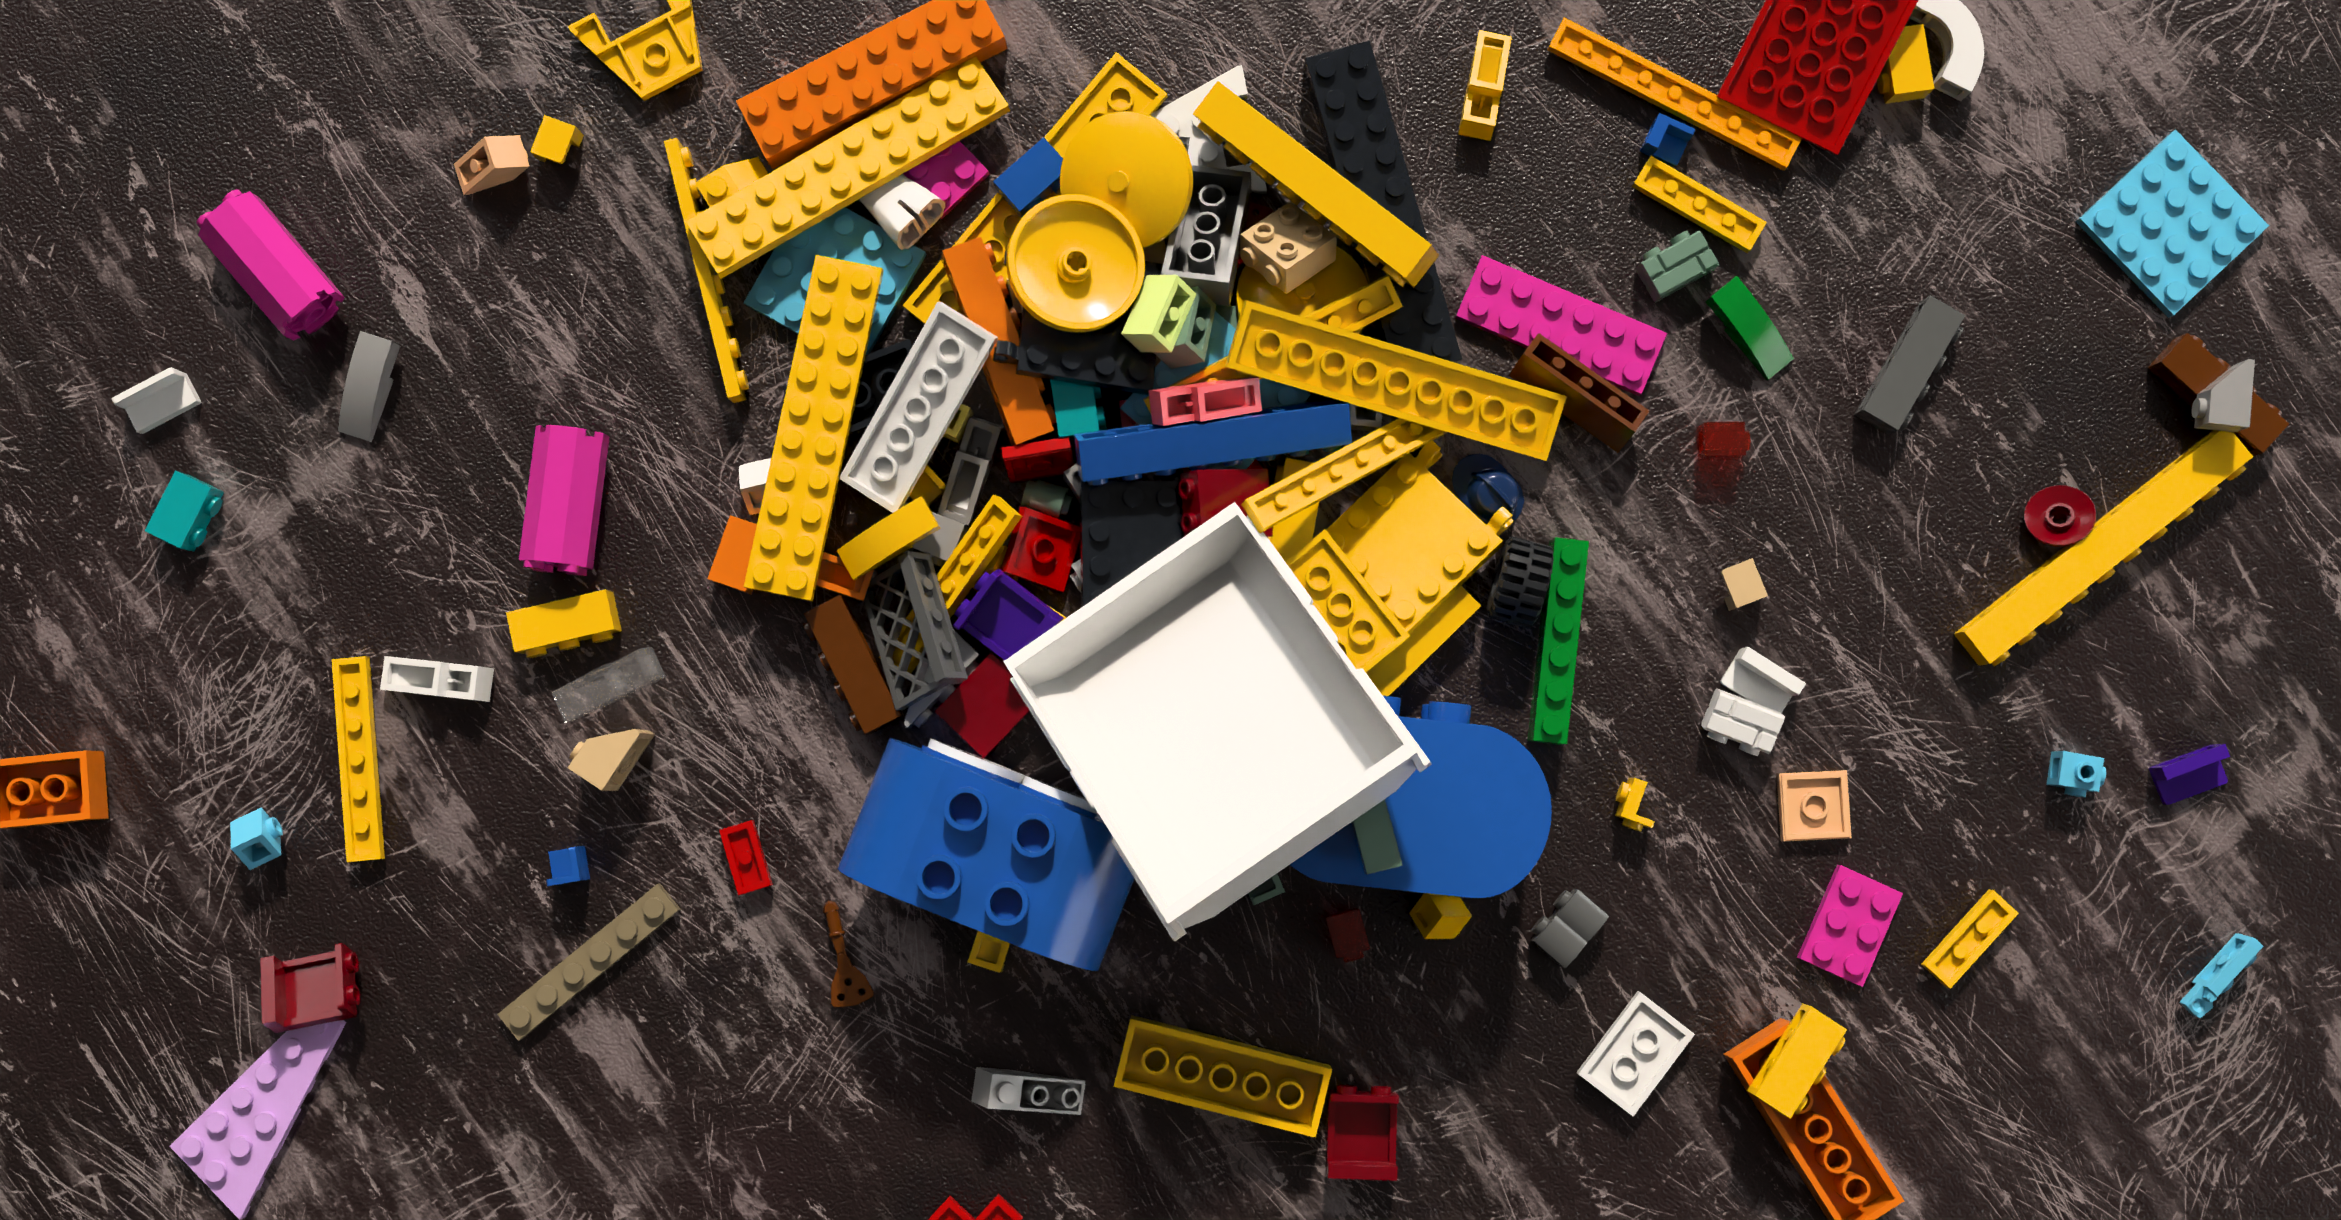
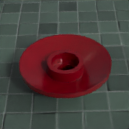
[2024,485,2096,547]

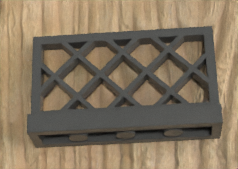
[864,551,968,711]

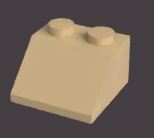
[568,729,655,791]

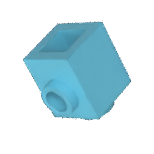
[2046,751,2106,797]
[230,807,283,870]

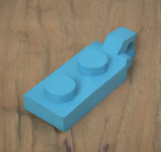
[2179,933,2264,1018]

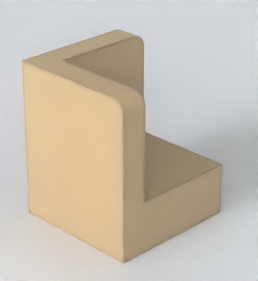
[1721,558,1768,611]

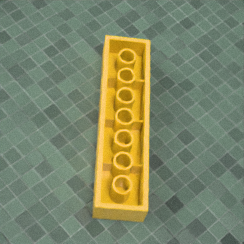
[1193,81,1439,288]

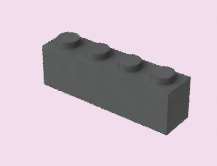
[1854,295,1965,435]

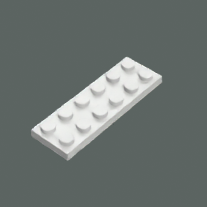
[839,302,999,513]

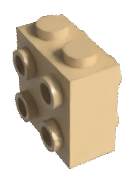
[1240,201,1337,294]

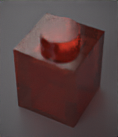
[1697,422,1751,461]
[1324,908,1370,962]

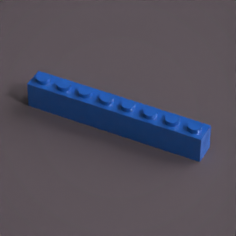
[1074,399,1352,485]

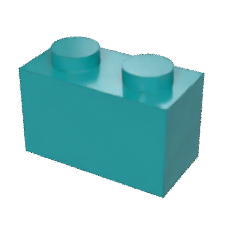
[145,470,224,552]

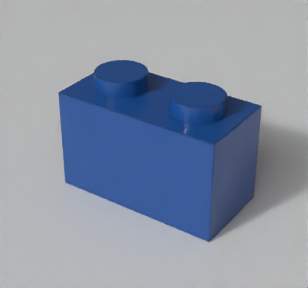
[993,137,1063,218]

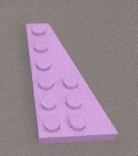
[170,1020,346,1220]

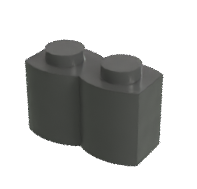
[1530,889,1609,968]

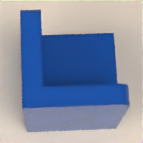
[1640,113,1695,167]
[546,846,590,886]

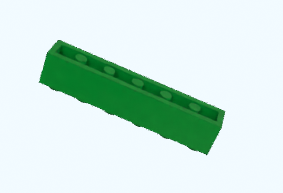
[1527,537,1589,745]

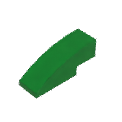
[1706,276,1794,381]

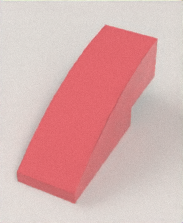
[1148,377,1262,426]

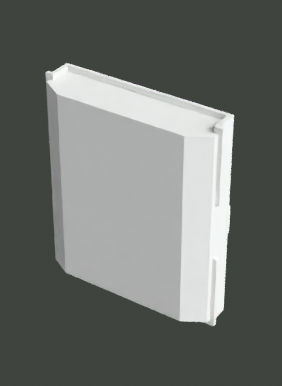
[1003,502,1432,941]

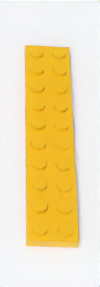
[903,52,1167,325]
[686,57,1010,279]
[744,255,884,601]
[1225,300,1567,461]

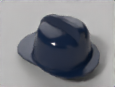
[1452,453,1524,524]

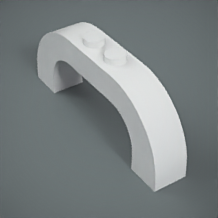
[1910,0,1984,101]

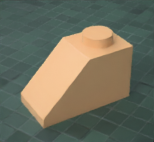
[454,135,530,195]

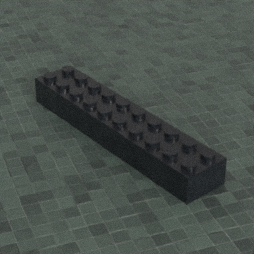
[1303,40,1462,364]

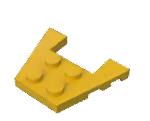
[568,0,703,101]

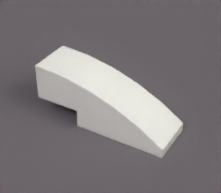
[380,656,494,702]

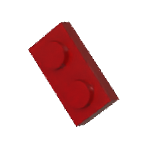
[719,820,773,895]

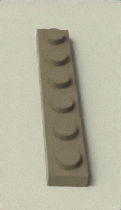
[497,883,681,1041]

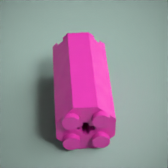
[196,189,345,341]
[519,425,609,576]

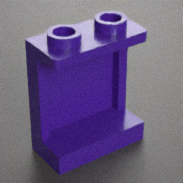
[953,569,1064,669]

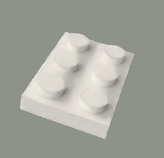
[1576,991,1695,1116]

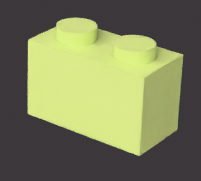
[1121,275,1196,353]

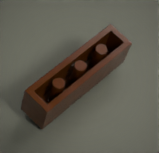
[1508,333,1649,453]
[2148,333,2290,456]
[803,595,905,735]

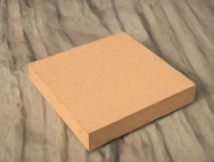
[1776,770,1852,842]

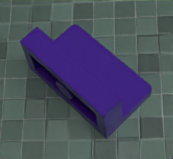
[2148,744,2230,805]

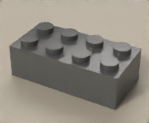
[1161,165,1252,306]

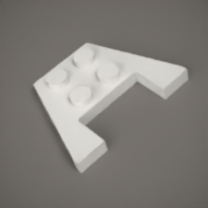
[1151,65,1267,194]

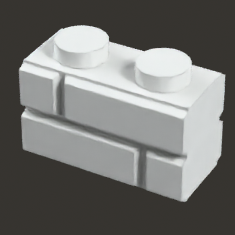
[1701,688,1785,756]

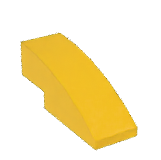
[1458,30,1512,141]
[837,496,941,580]

